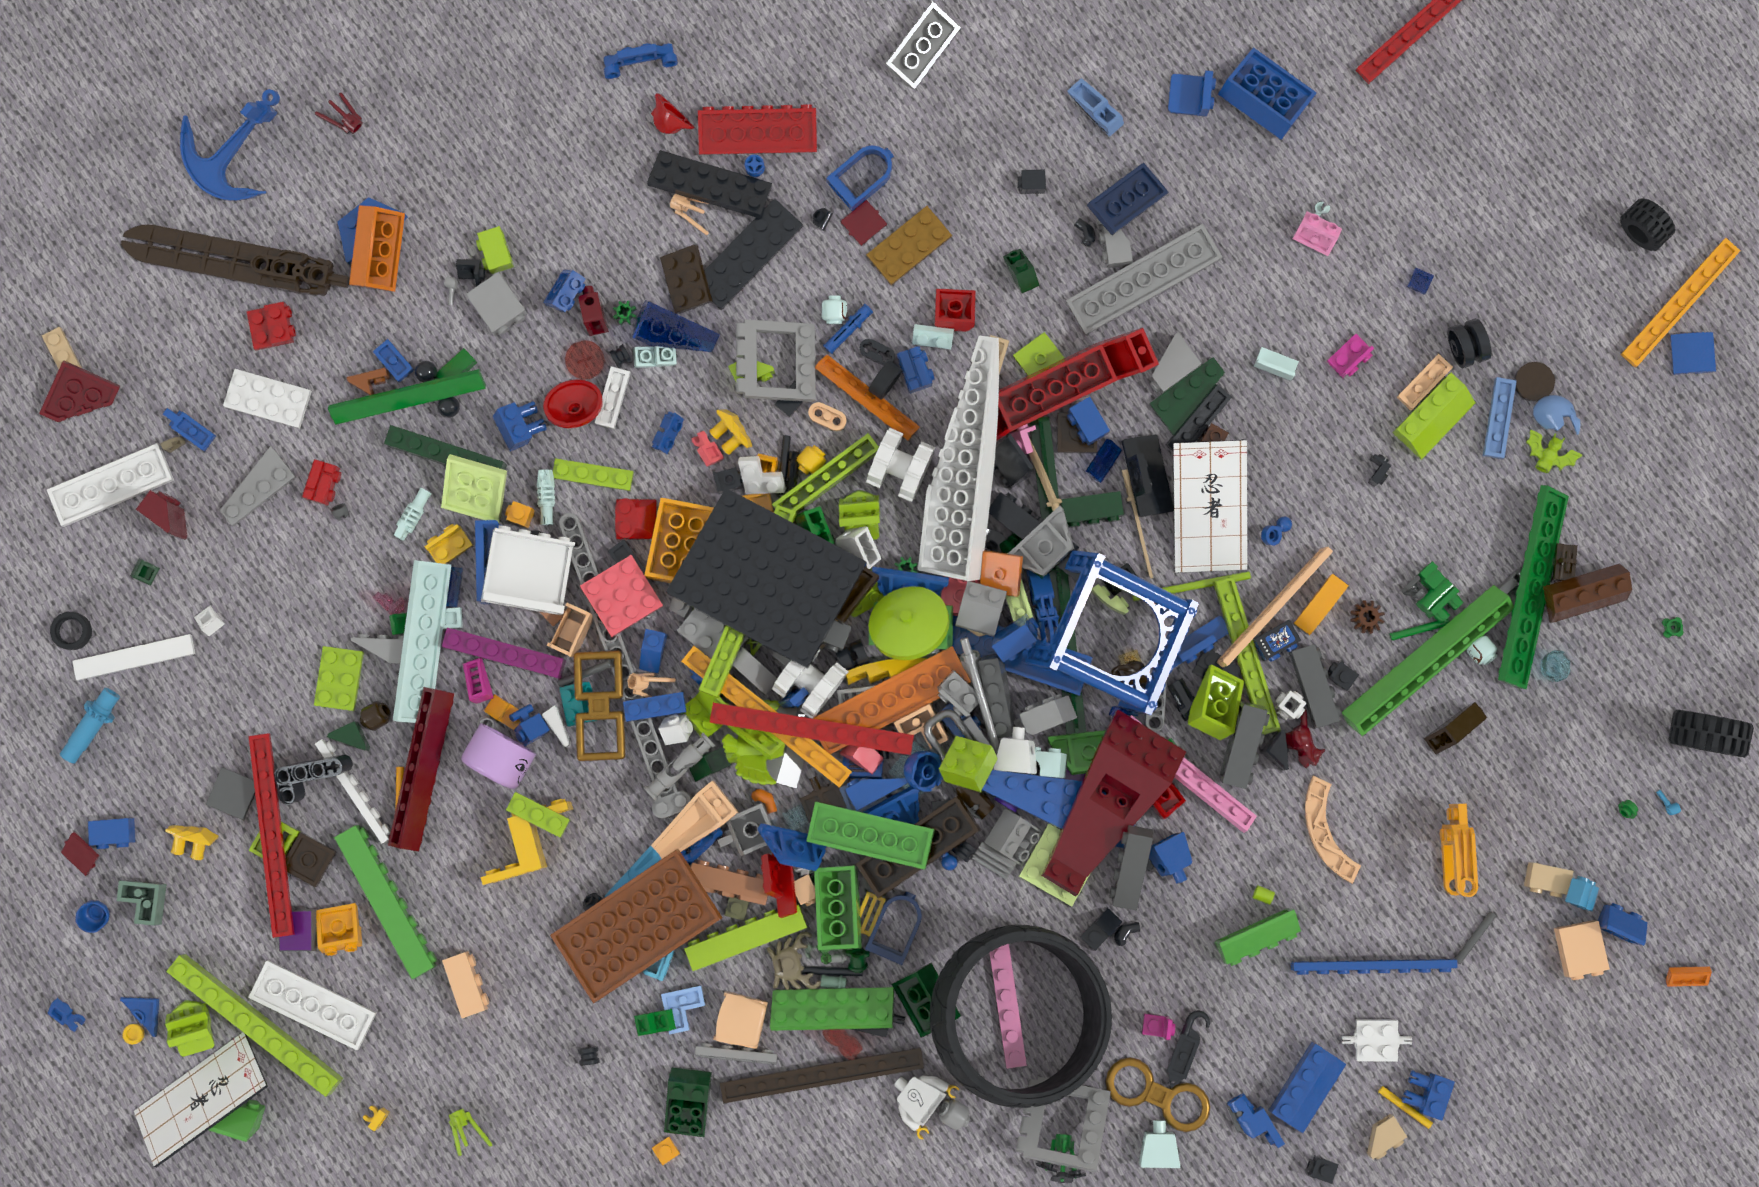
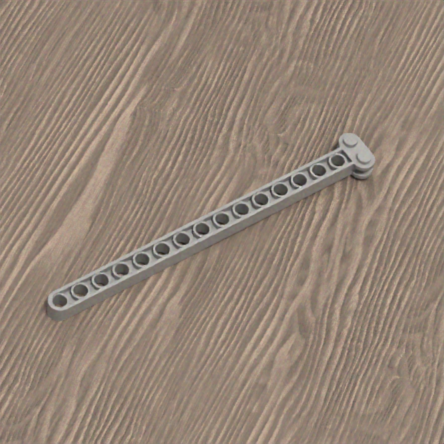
[559,513,692,819]

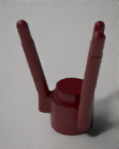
[315,93,363,134]

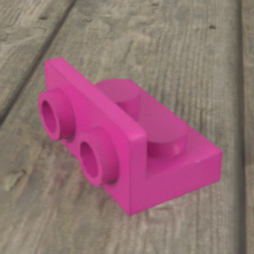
[1327,334,1374,378]

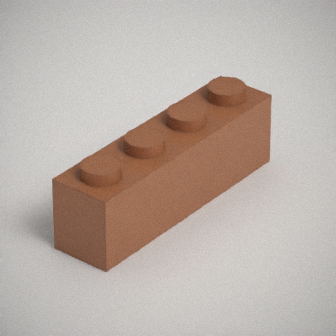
[691,859,769,905]

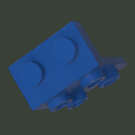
[1168,70,1216,116]

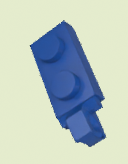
[163,408,216,452]

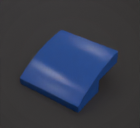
[1671,332,1716,375]

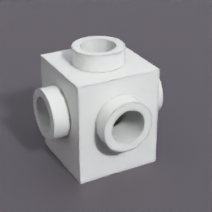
[1274,691,1306,720]

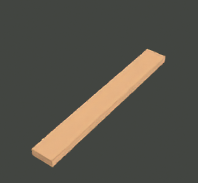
[1217,547,1333,667]

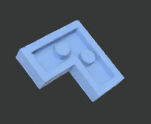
[661,985,705,1035]

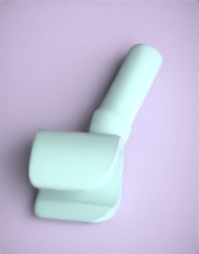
[1315,202,1330,217]

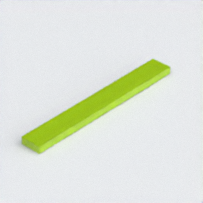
[1213,576,1281,735]

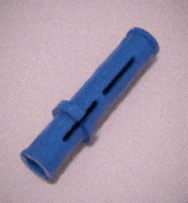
[823,303,873,354]

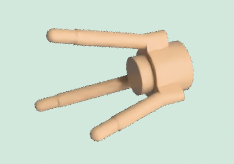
[670,194,709,235]
[628,673,676,698]

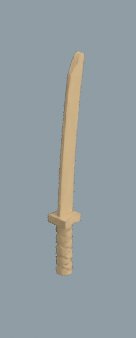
[1028,438,1062,511]
[1122,469,1153,579]

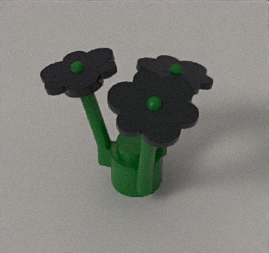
[1036,1134,1086,1183]

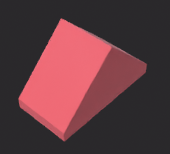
[840,745,884,774]

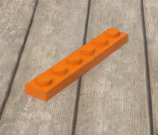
[815,355,920,440]

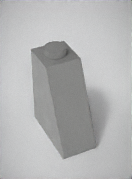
[1150,333,1202,395]

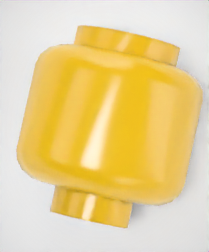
[797,445,826,475]

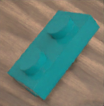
[559,682,597,727]

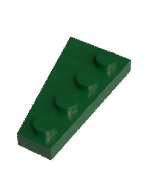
[1149,357,1225,435]

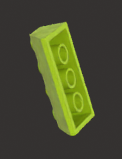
[1392,372,1476,460]

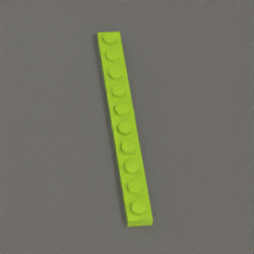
[699,505,797,698]

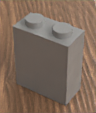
[466,272,528,336]

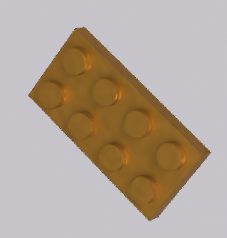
[866,206,952,286]

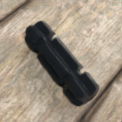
[786,451,800,490]

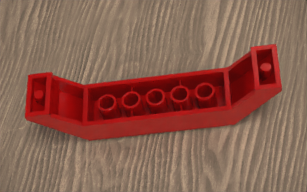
[996,328,1159,441]

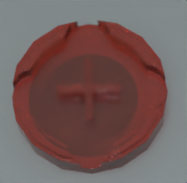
[565,340,605,380]

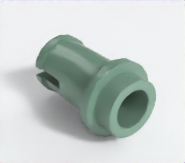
[821,975,847,989]

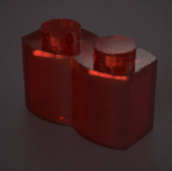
[822,1029,863,1060]

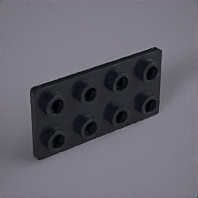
[1121,434,1174,517]

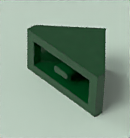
[327,721,370,751]

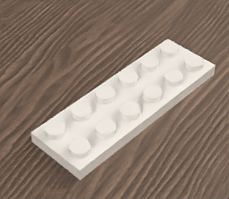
[47,443,174,527]
[248,960,377,1050]

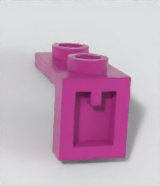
[1142,1013,1175,1040]

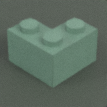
[116,880,167,925]

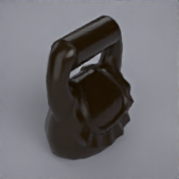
[1111,660,1148,685]

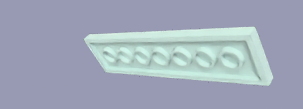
[393,560,451,723]

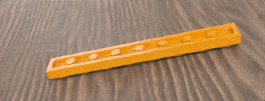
[1620,238,1741,368]

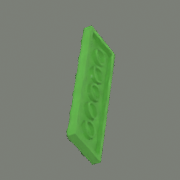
[806,802,934,870]
[770,987,894,1031]

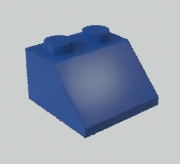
[1597,903,1648,946]

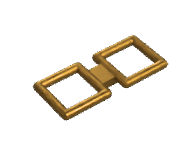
[573,651,625,761]

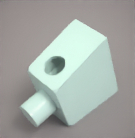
[1139,1120,1180,1168]

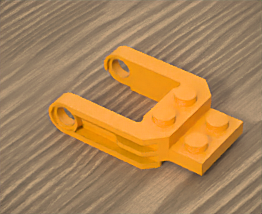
[1439,803,1478,897]

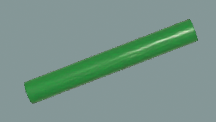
[1389,618,1449,641]

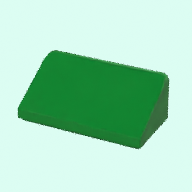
[437,348,478,379]

